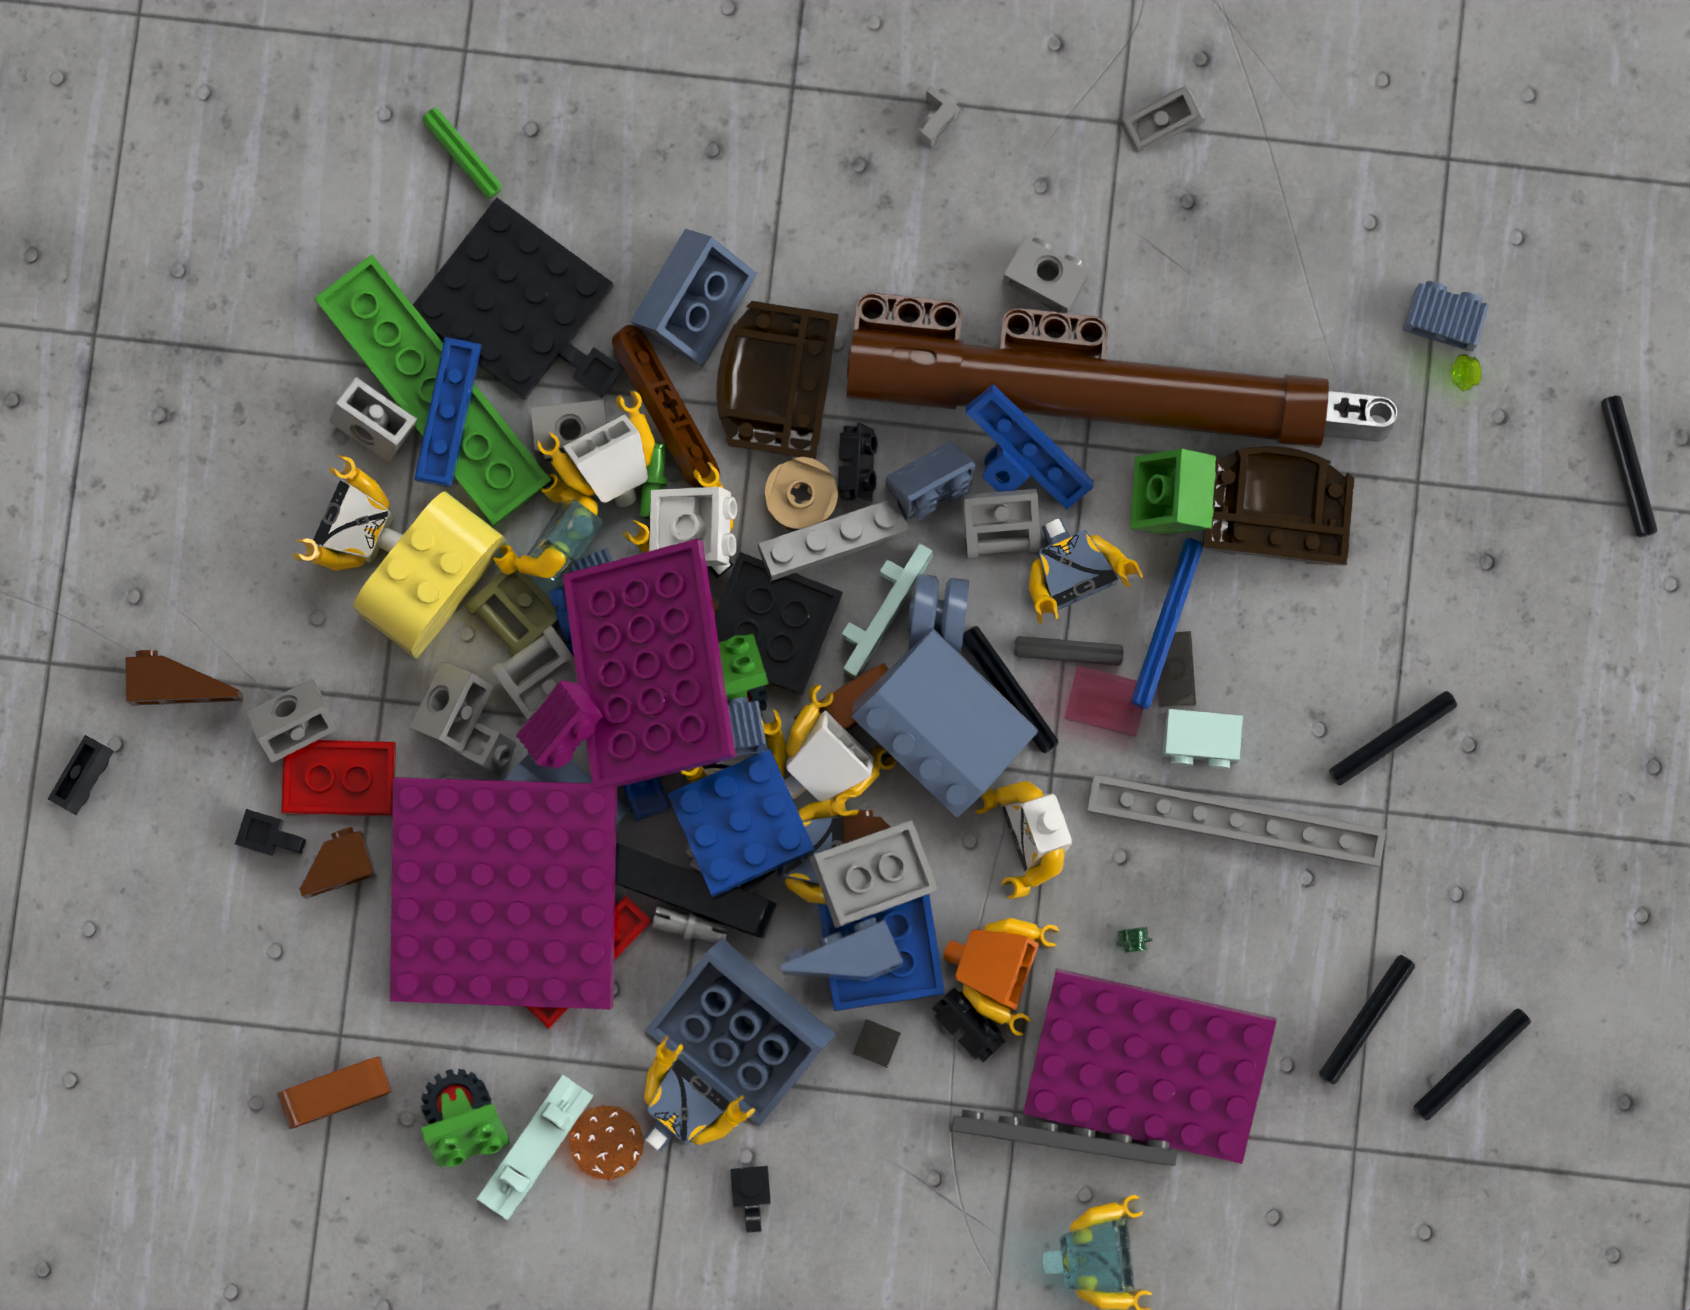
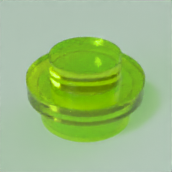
[1450,354,1482,391]

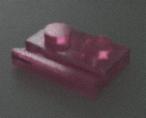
[1064,665,1143,737]

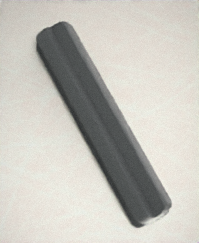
[1014,636,1124,666]

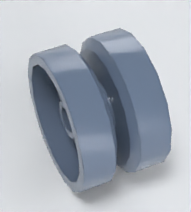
[907,574,969,655]

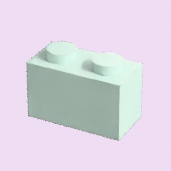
[1162,709,1243,769]

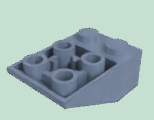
[886,441,975,520]
[780,917,903,981]

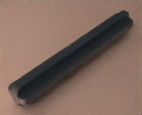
[1601,395,1657,537]
[963,626,1059,753]
[1329,691,1457,785]
[1319,955,1415,1085]
[1413,1008,1531,1121]

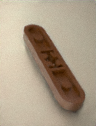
[612,325,720,488]

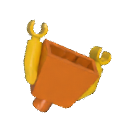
[944,918,1059,1036]

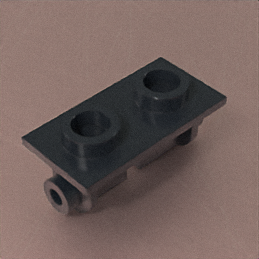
[837,423,878,502]
[932,987,1006,1063]

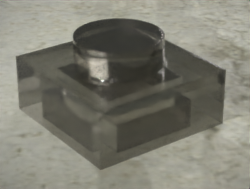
[853,1019,901,1068]

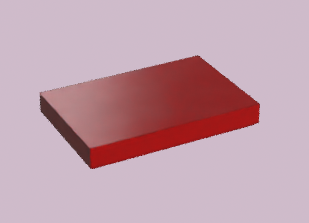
[281,740,396,817]

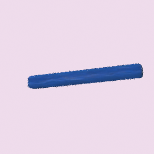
[1131,538,1203,709]

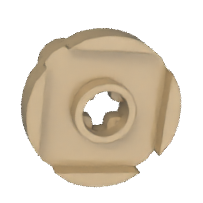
[764,457,838,531]

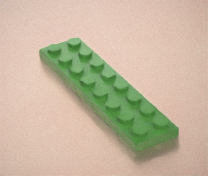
[314,254,552,527]

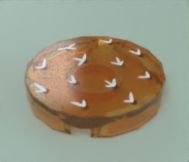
[569,1105,645,1180]

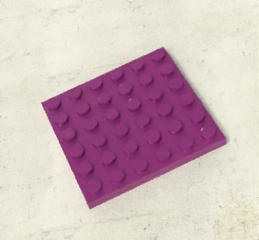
[390,777,617,1010]

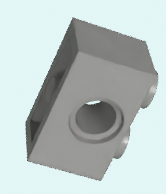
[1002,237,1089,313]
[329,377,417,463]
[531,400,607,461]
[409,661,494,753]
[246,678,338,763]

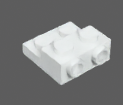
[649,487,737,566]

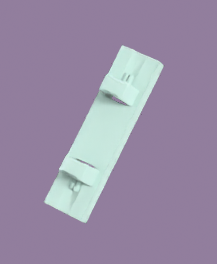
[841,543,933,680]
[477,1075,594,1220]

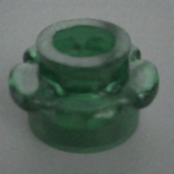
[1116,927,1153,953]

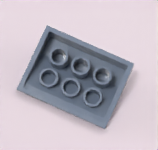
[851,628,1038,818]
[645,938,836,1127]

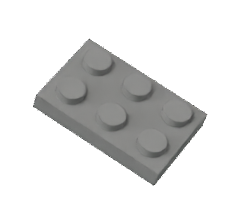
[809,820,939,928]

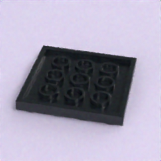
[413,197,613,400]

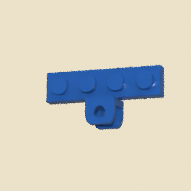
[965,384,1094,510]

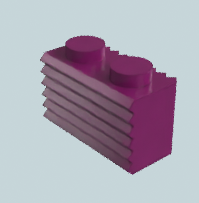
[516,681,603,769]

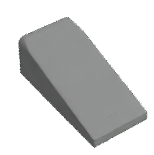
[1122,85,1206,152]

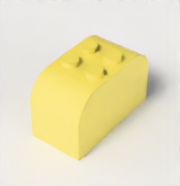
[353,491,508,660]

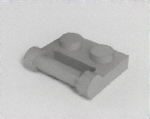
[963,489,1041,559]
[491,626,578,720]

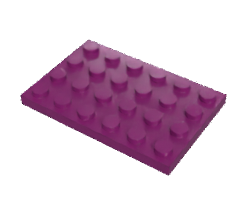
[562,539,736,789]
[1023,968,1277,1164]

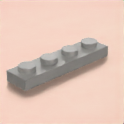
[758,497,909,581]

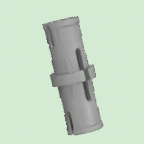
[651,905,729,944]

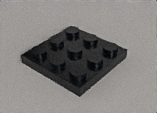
[714,552,843,696]

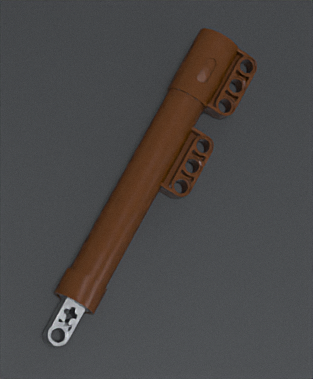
[846,293,1398,448]

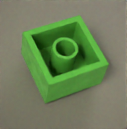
[1130,448,1216,535]

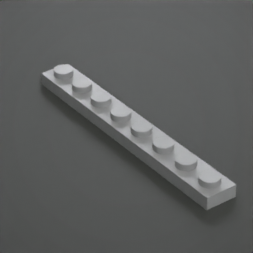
[1087,774,1386,867]

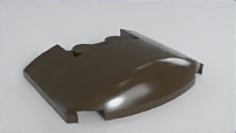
[717,301,839,460]
[1202,446,1354,566]

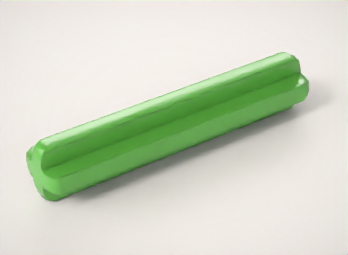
[422,108,502,199]

